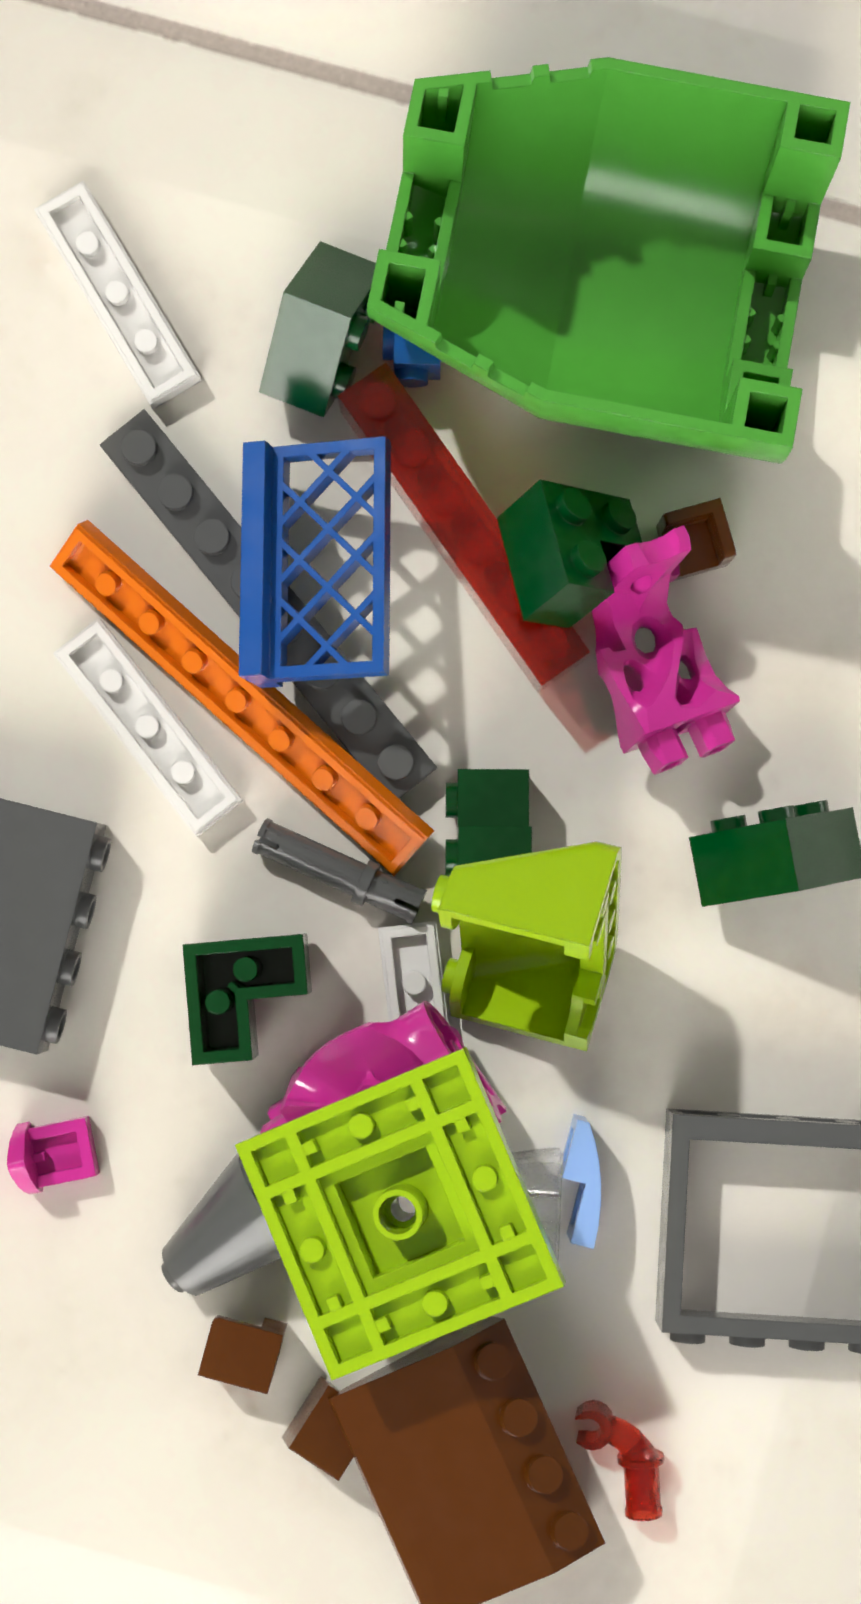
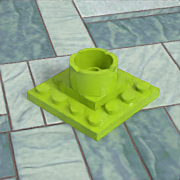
[235,1047,566,1380]

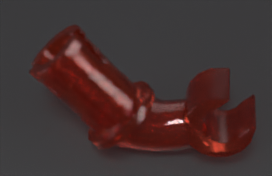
[575,1400,665,1521]

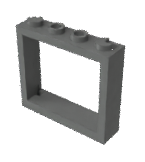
[655,1108,861,1354]

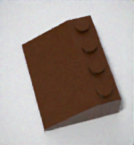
[328,1316,605,1604]

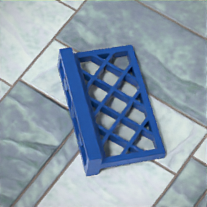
[239,436,391,688]

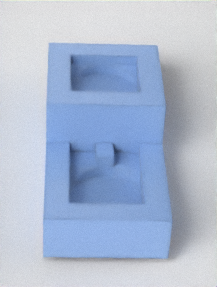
[559,1114,601,1249]

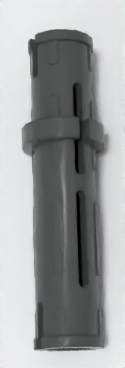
[252,818,427,924]

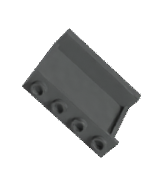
[0,798,111,1055]

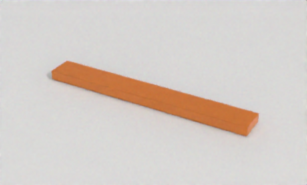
[50,520,434,876]

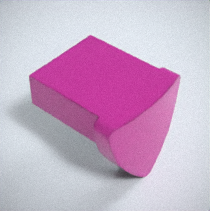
[7,1116,100,1194]

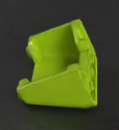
[431,841,622,1052]

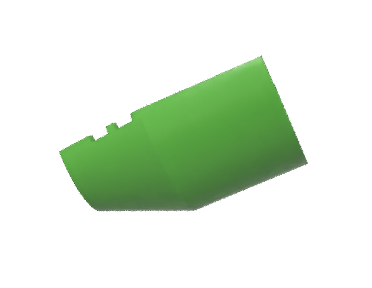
[367,57,851,464]

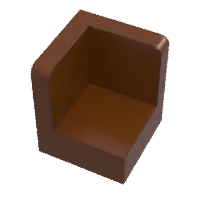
[656,498,736,581]
[198,1315,288,1394]
[282,1376,353,1481]

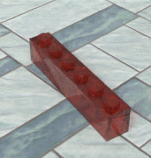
[338,362,590,693]

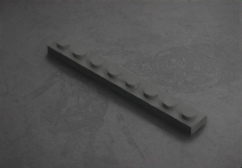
[99,409,437,799]

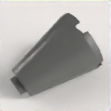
[161,1153,281,1296]

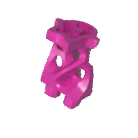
[591,525,740,775]
[260,1001,506,1133]

